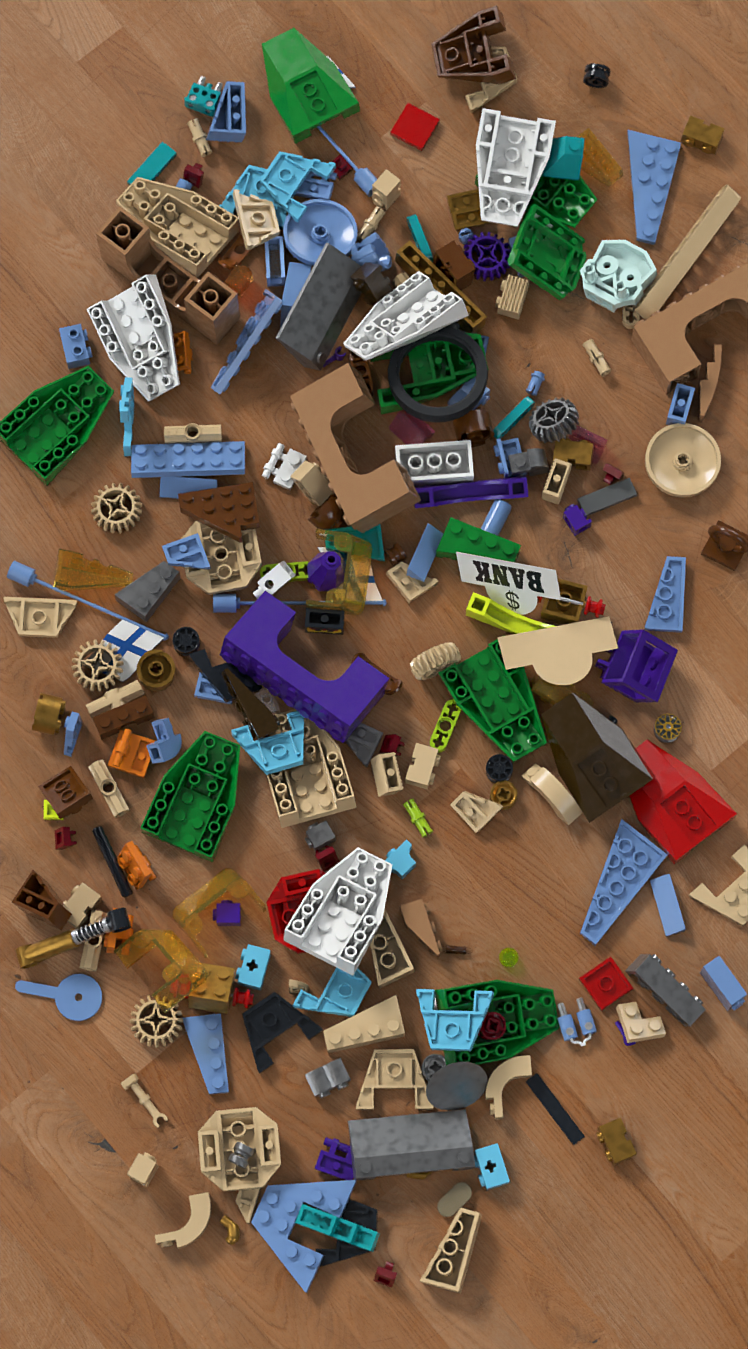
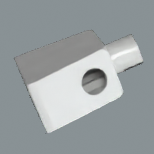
[252,561,296,599]

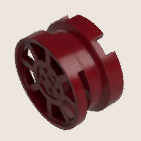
[478,1012,506,1040]

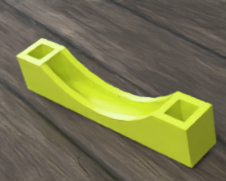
[466,592,555,634]

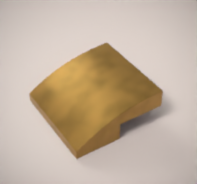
[447,189,491,231]

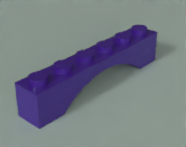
[414,476,529,508]

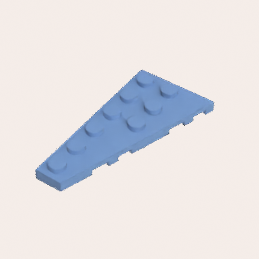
[211,289,283,394]
[580,819,668,946]

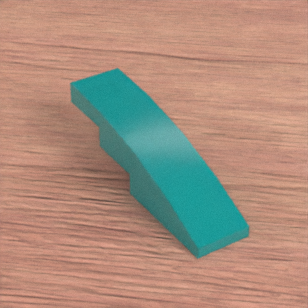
[295,1204,380,1252]

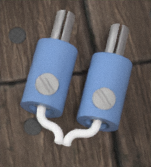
[557,997,597,1047]

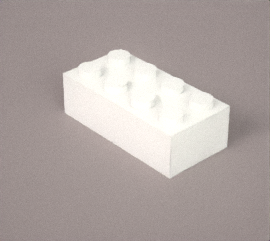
[395,440,474,487]

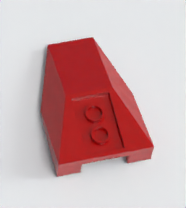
[629,740,737,865]

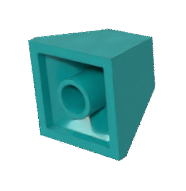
[542,136,585,181]

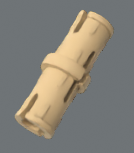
[187,119,212,157]
[357,207,385,241]
[583,339,611,376]

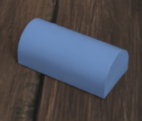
[481,499,512,536]

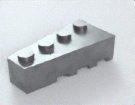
[625,954,706,1027]

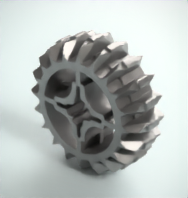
[529,397,579,443]

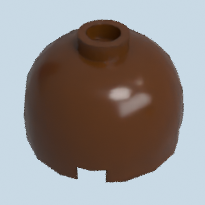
[307,493,344,530]

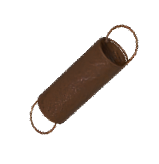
[441,945,473,954]

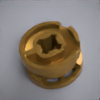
[490,780,517,810]

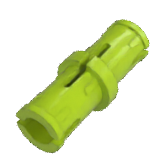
[403,798,433,838]

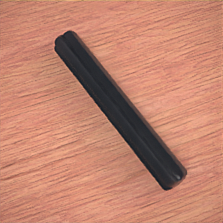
[92,826,132,898]

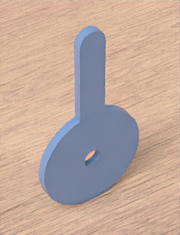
[15,974,102,1021]

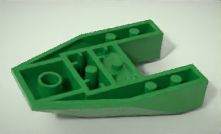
[370,332,488,415]

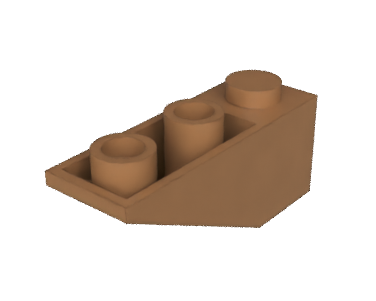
[400,899,442,958]

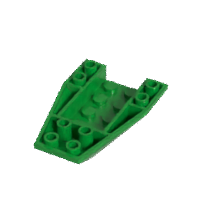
[438,635,547,762]

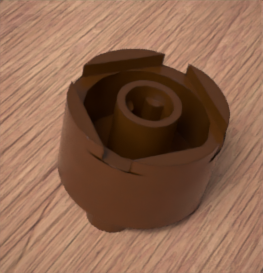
[453,407,494,447]

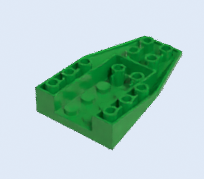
[262,28,360,144]
[475,174,597,228]
[0,366,114,486]
[140,731,240,862]
[435,980,559,1066]

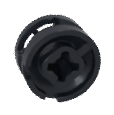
[583,63,611,88]
[172,627,200,656]
[485,754,513,783]

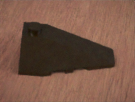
[221,668,280,741]

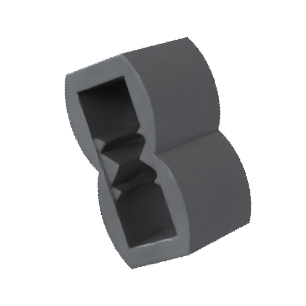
[305,1058,351,1099]

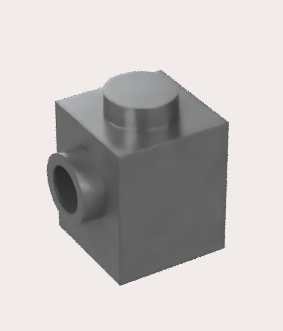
[304,821,336,852]

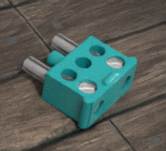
[184,76,223,117]

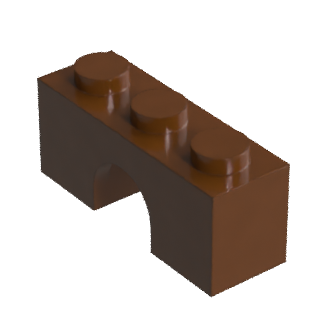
[92,695,155,740]

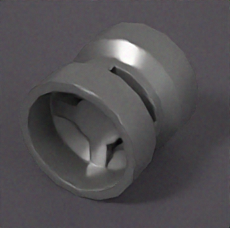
[228,1142,255,1169]

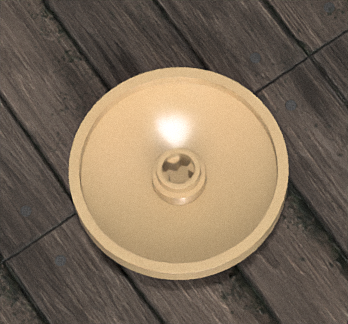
[645,423,721,497]

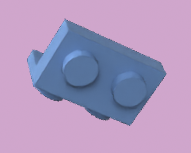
[493,438,527,478]

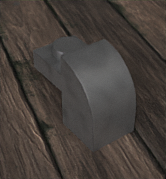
[508,448,549,476]

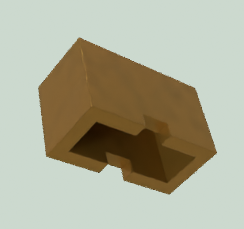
[681,115,725,154]
[553,438,594,471]
[596,1117,637,1165]

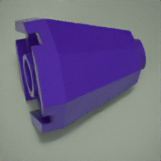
[307,551,346,591]

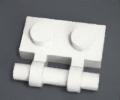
[262,443,307,490]

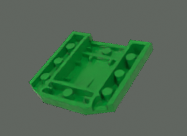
[508,204,586,300]

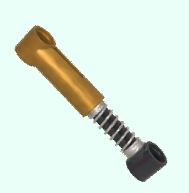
[15,908,131,969]

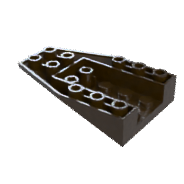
[541,692,655,823]

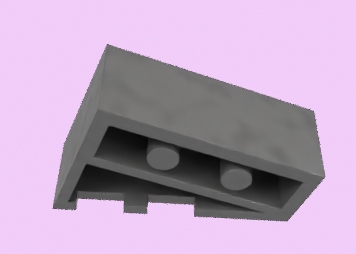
[115,561,181,622]

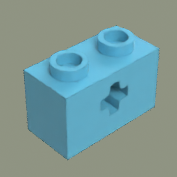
[235,944,271,991]
[474,1143,510,1190]

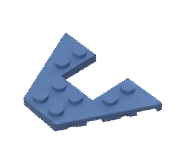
[251,1180,357,1293]

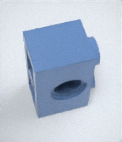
[665,383,695,425]

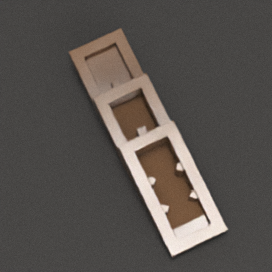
[698,345,722,422]

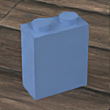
[700,956,747,1011]

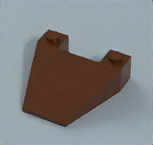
[431,6,516,84]

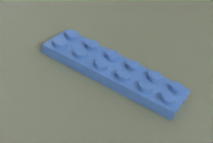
[131,441,245,478]

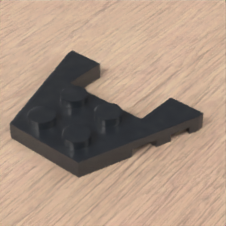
[188,649,262,703]
[242,992,323,1074]
[315,1199,378,1267]

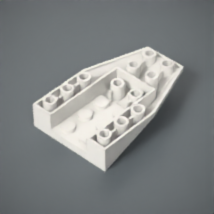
[343,271,469,361]
[87,274,180,401]
[284,848,392,976]

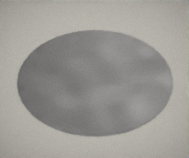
[426,1062,487,1111]

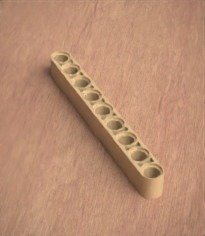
[633,185,741,320]

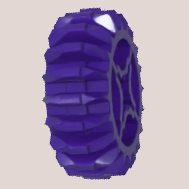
[464,231,511,282]

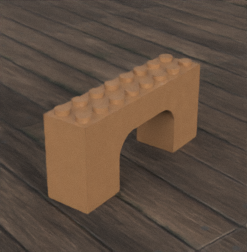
[96,206,240,345]
[631,261,748,395]
[290,363,421,533]

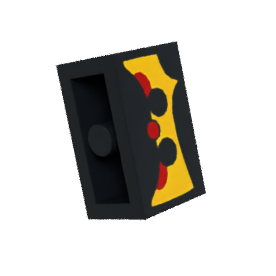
[305,608,345,635]

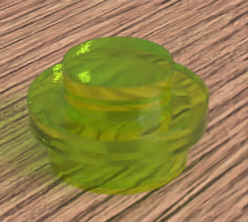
[499,948,519,967]

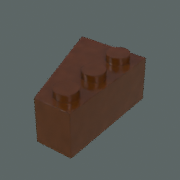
[12,870,72,930]

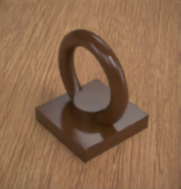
[701,520,748,571]

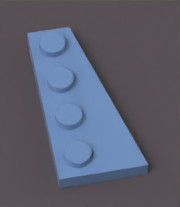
[644,556,686,633]
[183,1013,229,1095]

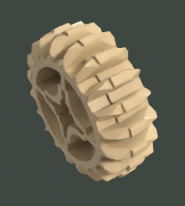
[91,483,142,534]
[71,640,124,691]
[410,642,461,680]
[130,994,183,1048]

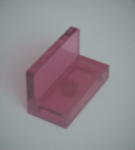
[389,410,435,445]
[568,425,608,464]

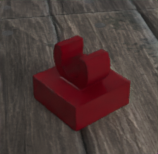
[332,154,353,180]
[183,163,204,188]
[603,463,624,485]
[379,734,405,756]
[54,826,77,850]
[315,845,340,872]
[374,1261,397,1288]

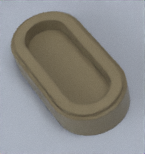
[438,1182,472,1217]

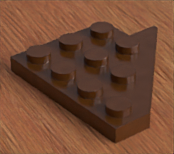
[178,482,260,543]

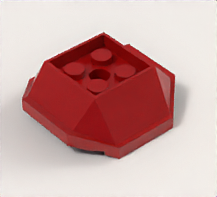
[266,869,326,954]

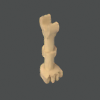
[121,1073,168,1128]

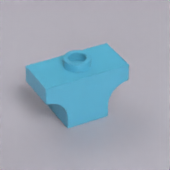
[385,839,416,879]

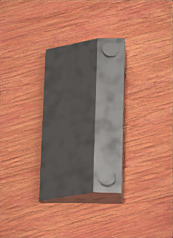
[276,243,362,371]
[348,1109,475,1181]

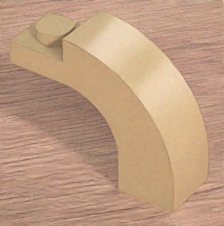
[522,763,583,825]
[485,1055,532,1120]
[155,1192,211,1249]

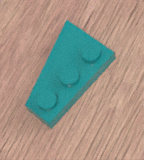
[324,524,385,561]

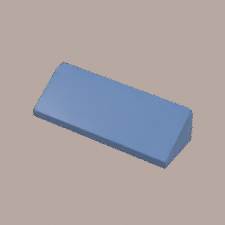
[160,477,218,499]
[406,524,443,582]
[650,874,686,936]

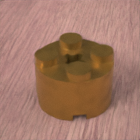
[137,649,175,691]
[31,693,66,735]

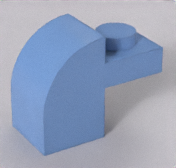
[146,718,182,764]

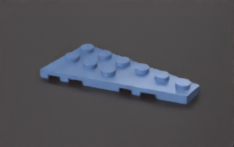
[627,130,681,245]

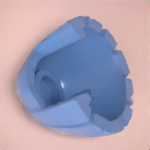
[350,232,392,272]

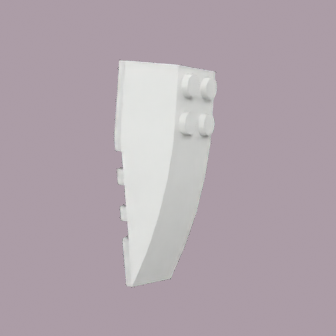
[476,108,556,227]

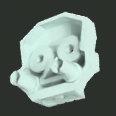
[580,240,657,313]

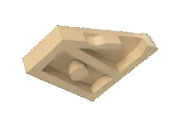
[386,562,439,603]
[450,791,503,833]

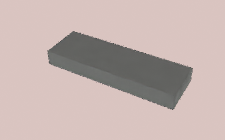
[577,478,637,516]

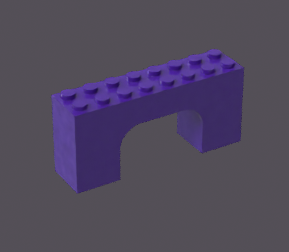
[220,591,389,743]

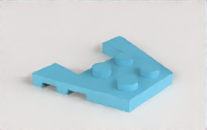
[260,151,336,222]
[219,165,287,230]
[119,377,135,456]
[231,711,304,775]
[293,967,372,1017]
[416,989,494,1051]

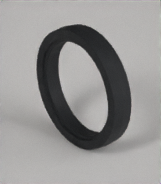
[388,326,488,422]

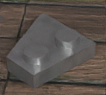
[345,723,383,767]

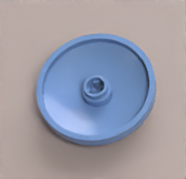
[283,199,357,266]

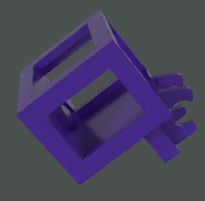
[595,630,678,703]

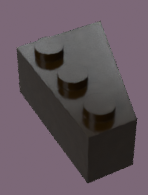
[350,262,394,307]

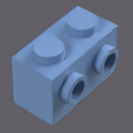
[59,324,92,369]

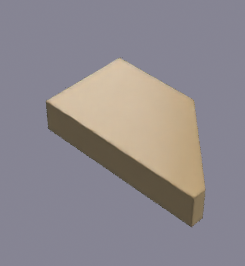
[236,1188,261,1224]

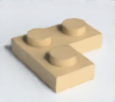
[616,1002,666,1043]

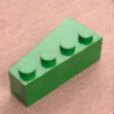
[436,517,521,563]

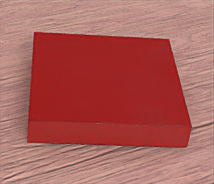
[390,103,440,151]
[579,956,634,1011]

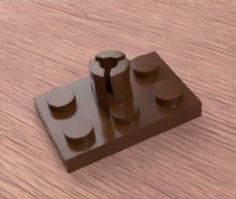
[38,766,93,819]

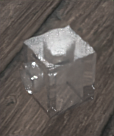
[255,688,280,715]

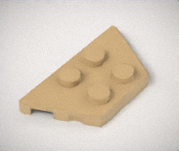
[233,189,280,250]
[3,597,78,638]

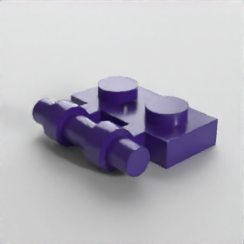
[315,1137,354,1180]

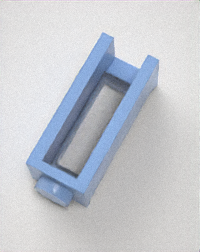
[265,236,286,287]

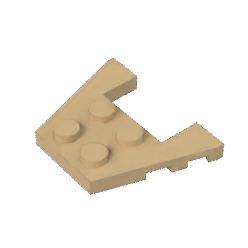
[466,47,517,113]
[689,844,748,926]
[356,1049,433,1110]

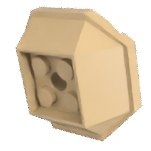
[181,521,262,595]
[198,1107,281,1191]

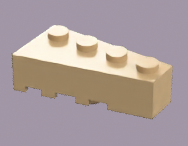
[370,908,415,988]
[323,995,405,1053]
[420,1208,482,1294]

